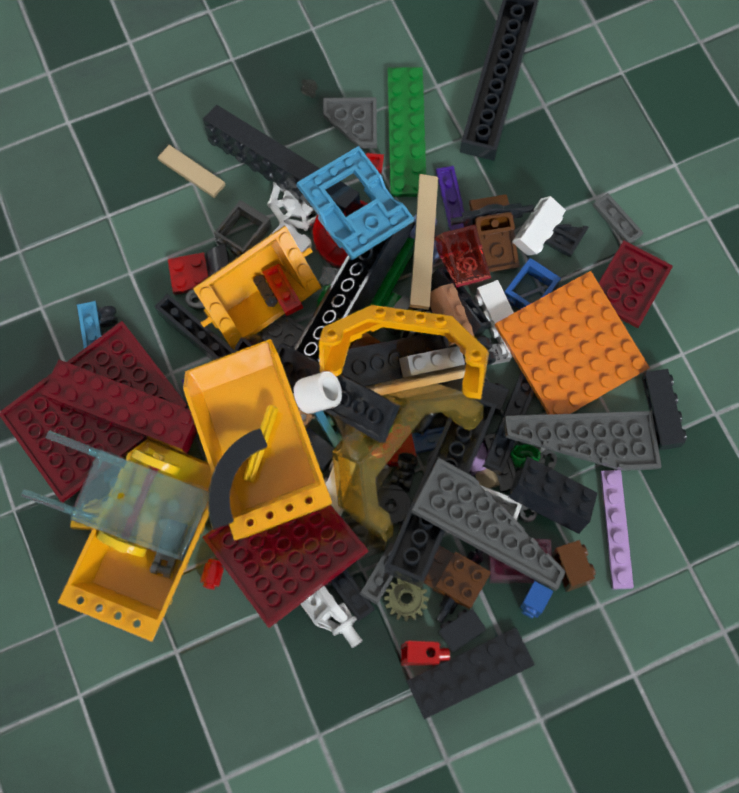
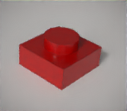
[366,153,384,174]

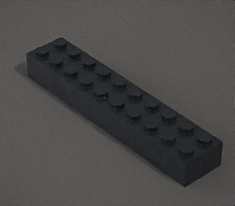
[460,0,539,161]
[203,105,361,217]
[294,221,416,362]
[384,391,497,588]

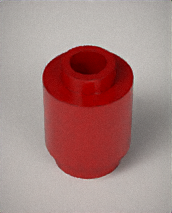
[200,559,224,590]

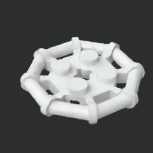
[267,182,318,231]

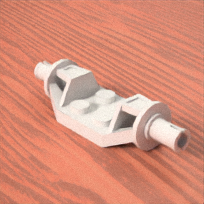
[301,586,362,648]

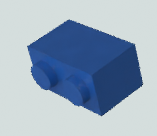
[519,581,553,618]

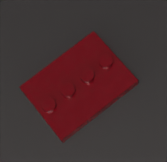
[599,240,673,328]

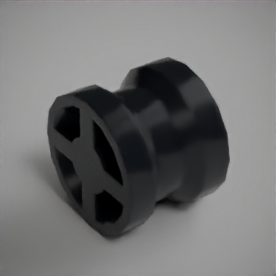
[97,306,118,327]

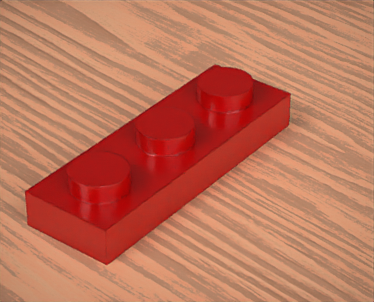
[262,264,303,317]

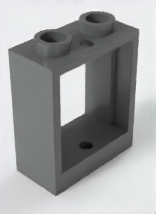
[214,200,271,257]

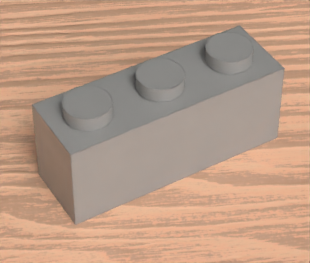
[399,346,465,378]

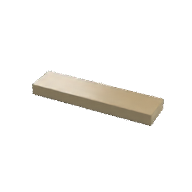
[158,145,225,198]

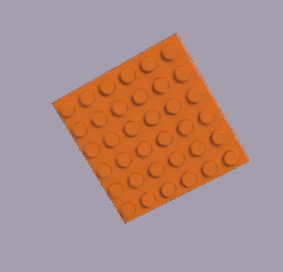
[494,271,650,415]

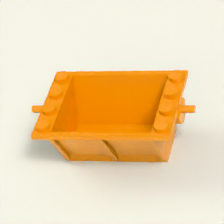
[193,225,322,350]

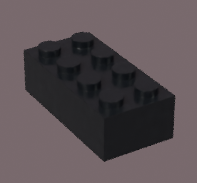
[508,456,598,534]

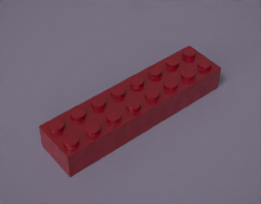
[42,360,198,454]

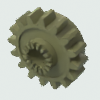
[384,578,429,622]

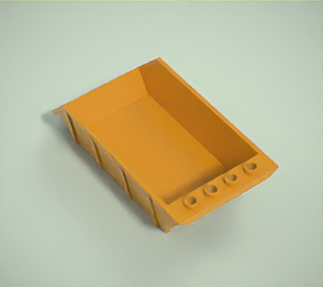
[183,339,332,540]
[58,439,212,641]

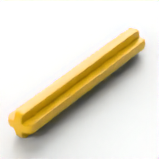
[243,405,278,482]

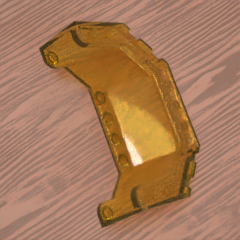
[332,384,483,543]

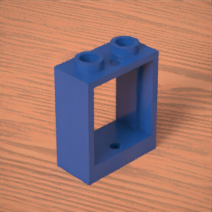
[504,258,561,309]

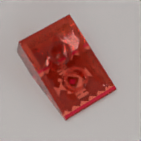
[434,225,491,288]

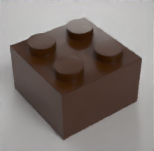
[551,540,596,592]

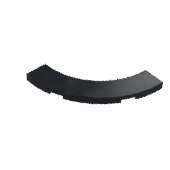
[208,428,268,530]

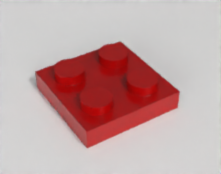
[168,252,209,295]

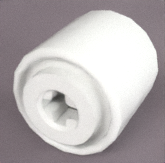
[294,371,342,414]

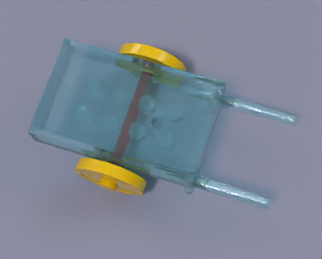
[21,430,209,561]

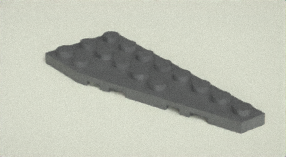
[503,411,662,471]
[411,458,565,591]

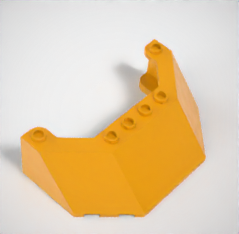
[319,305,489,399]

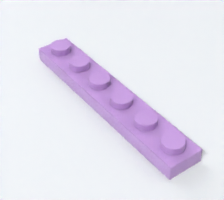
[600,470,634,590]

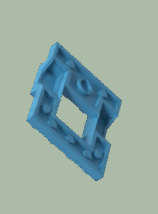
[297,146,414,260]

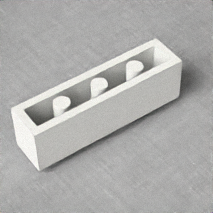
[475,280,514,358]

